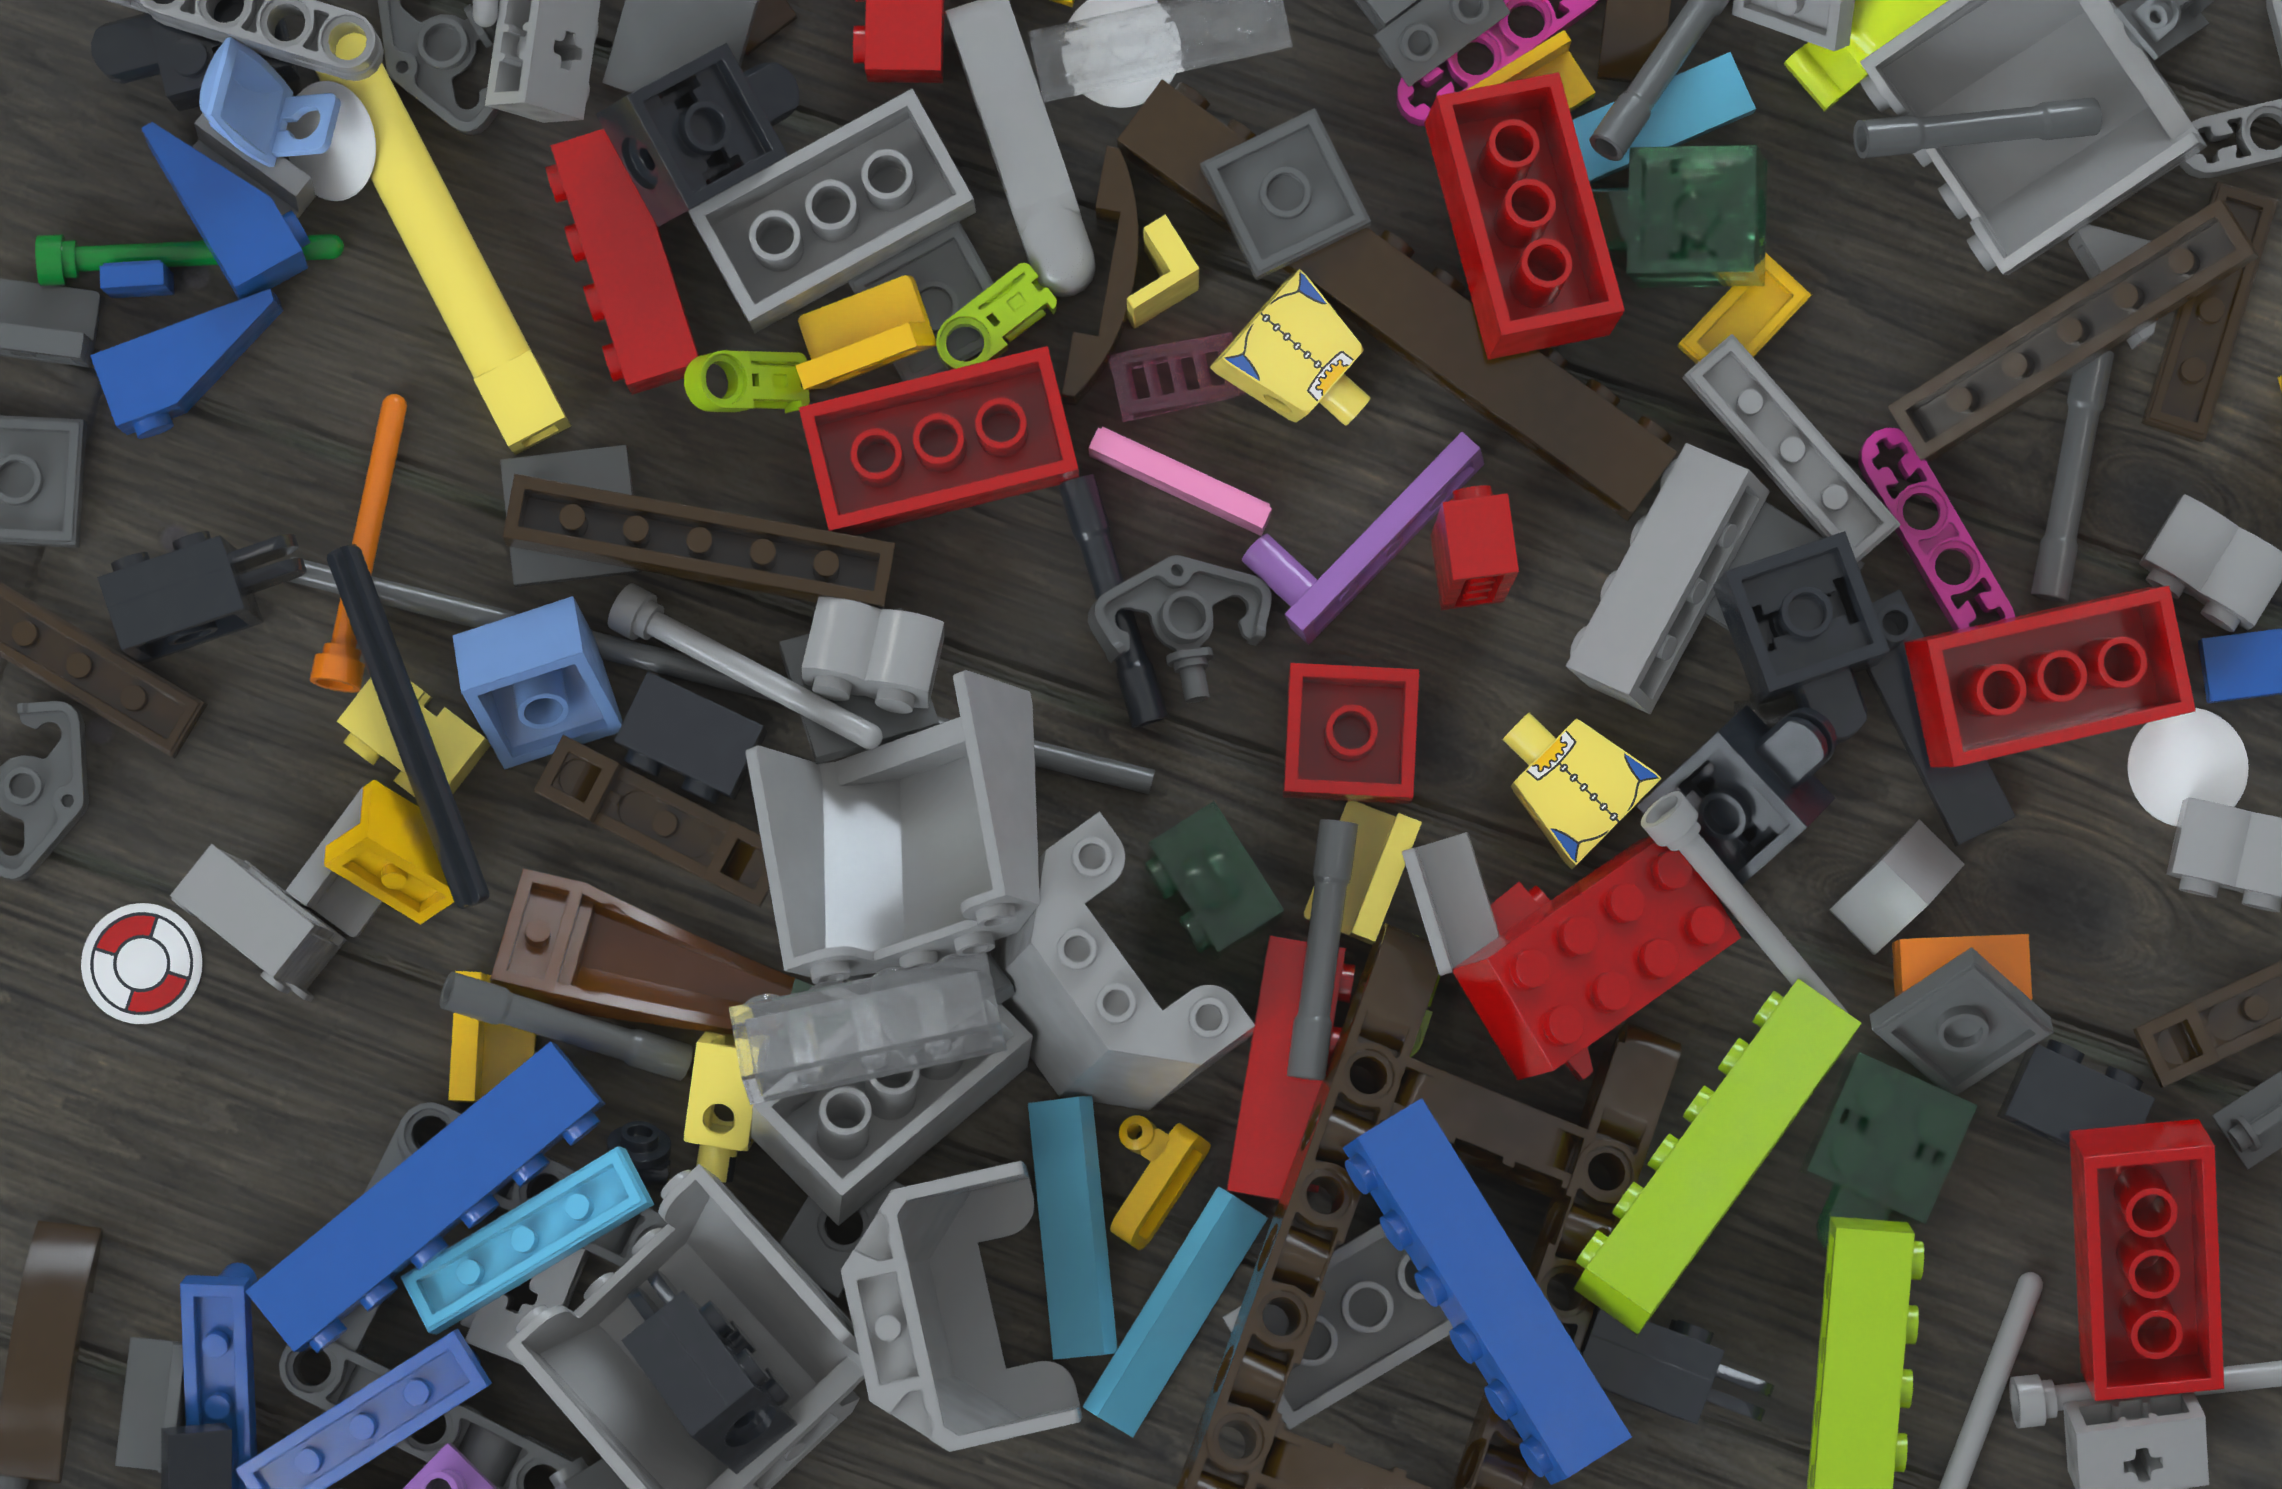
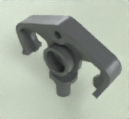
[378,0,501,136]
[1088,555,1271,703]
[0,701,89,881]

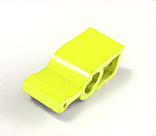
[1784,0,1948,112]

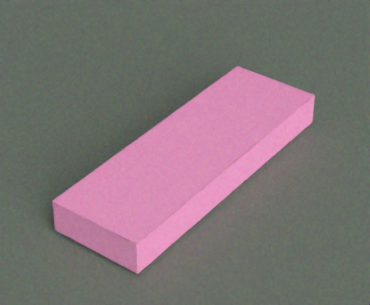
[1089,426,1272,536]

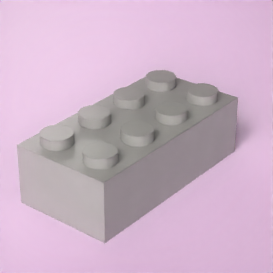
[688,89,976,334]
[751,1004,1033,1226]
[1222,1223,1453,1430]

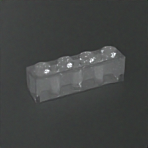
[1029,0,1293,103]
[729,953,1007,1105]

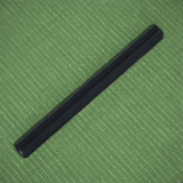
[327,544,490,909]

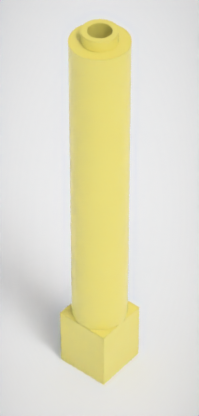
[315,33,571,455]

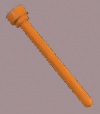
[310,394,407,693]

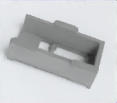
[170,844,346,1002]

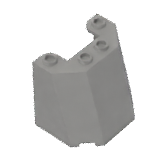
[1860,0,2207,275]
[746,670,1040,985]
[990,811,1255,1111]
[841,1161,1083,1452]
[506,1164,864,1489]

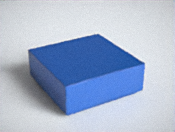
[99,260,174,299]

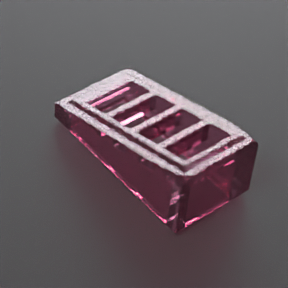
[1108,332,1246,423]

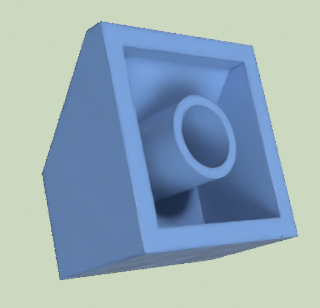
[453,596,623,770]

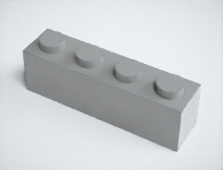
[1566,443,1770,714]

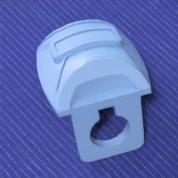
[199,37,341,167]

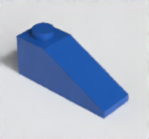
[141,122,310,300]
[90,288,284,439]

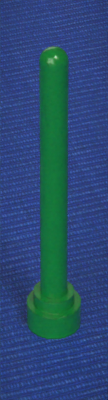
[35,234,344,286]

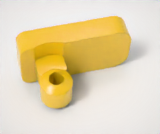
[1110,1115,1211,1250]

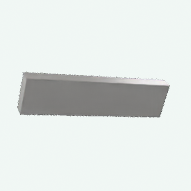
[1683,334,1901,563]

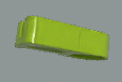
[936,263,1057,370]
[684,350,810,413]

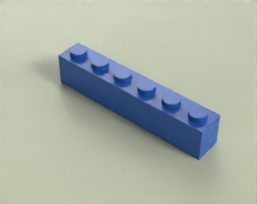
[245,1041,605,1354]
[1343,1098,1632,1485]

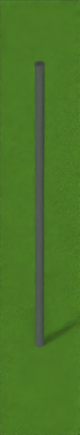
[287,557,1155,794]

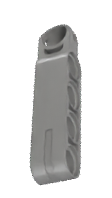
[105,0,384,81]
[945,0,1096,298]

